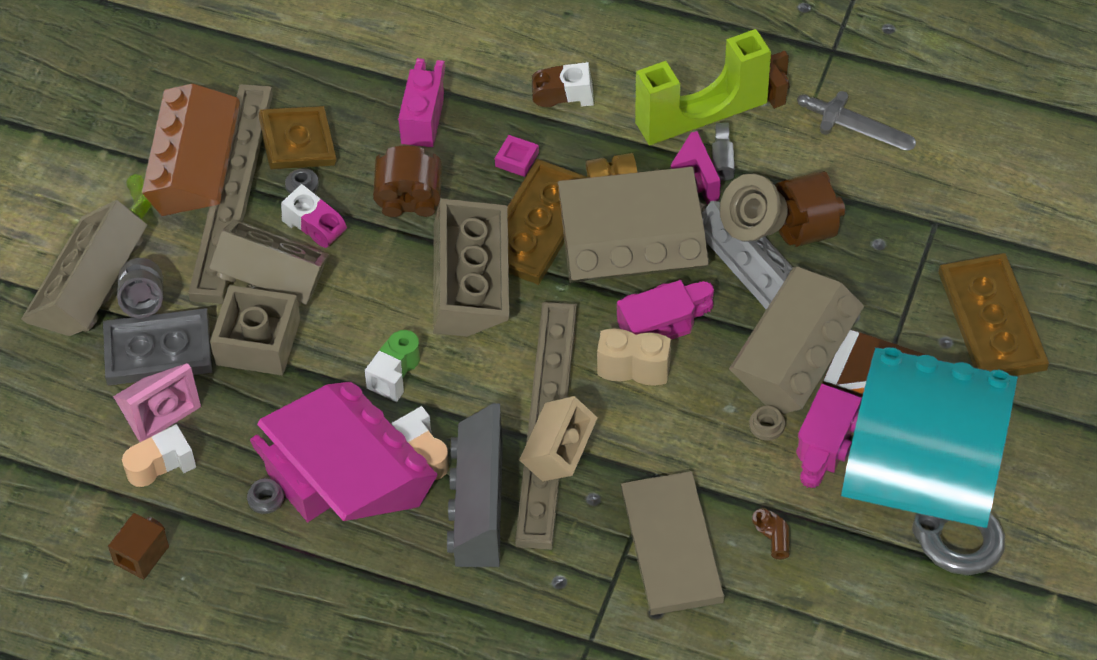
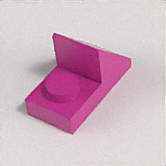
[671,131,720,204]

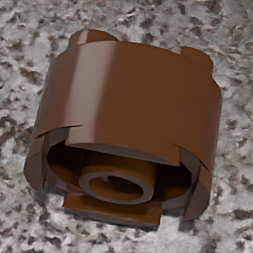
[373,146,442,217]
[775,171,845,247]

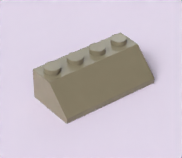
[433,198,509,337]
[21,200,147,336]
[729,267,864,414]

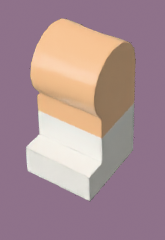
[392,406,449,480]
[122,424,196,487]

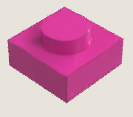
[494,135,539,177]

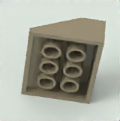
[558,167,708,283]

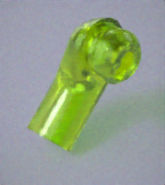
[126,174,152,220]

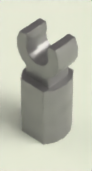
[712,123,735,181]

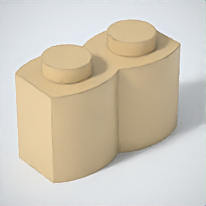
[597,329,671,386]

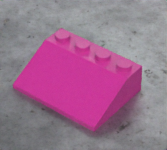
[257,382,438,521]

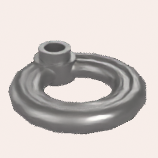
[912,513,1005,575]

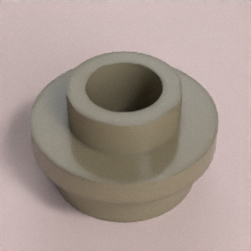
[749,406,785,440]

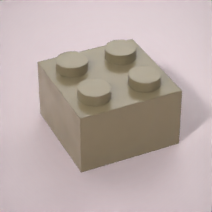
[210,285,301,376]

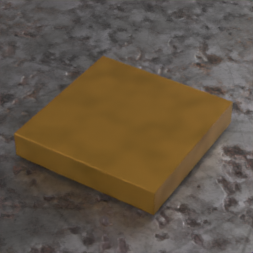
[259,106,336,169]

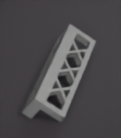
[702,201,793,309]

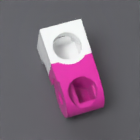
[281,184,347,248]

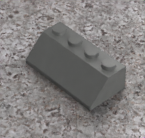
[447,403,503,567]

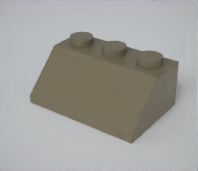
[209,219,329,306]

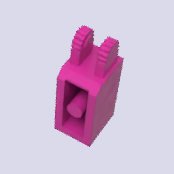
[398,58,445,147]
[617,280,714,340]
[796,384,862,489]
[250,434,331,523]

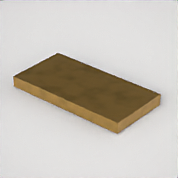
[507,159,587,285]
[938,253,1049,376]

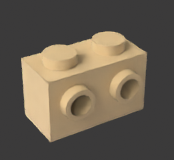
[519,396,598,481]

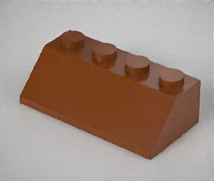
[142,83,240,216]

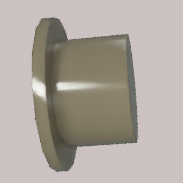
[720,173,787,242]

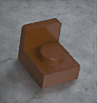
[767,51,789,109]

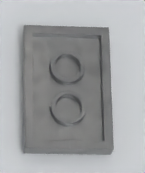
[103,308,213,386]

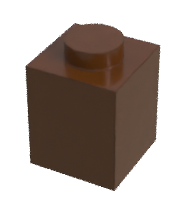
[108,513,169,580]

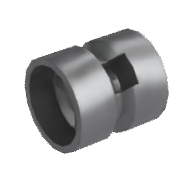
[117,258,163,318]

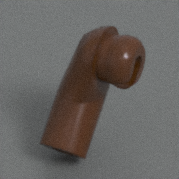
[752,508,790,560]

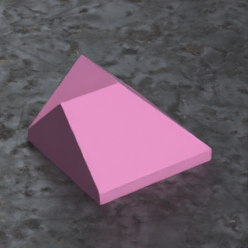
[113,363,201,442]

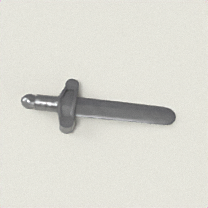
[797,91,916,150]

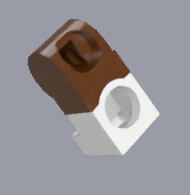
[532,62,594,107]

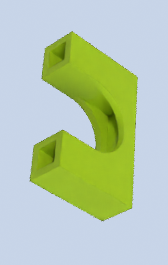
[635,29,771,146]

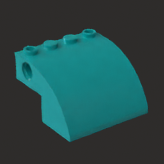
[841,347,1018,528]

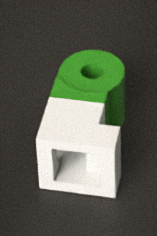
[365,330,420,402]

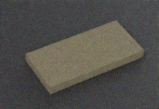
[621,471,724,615]

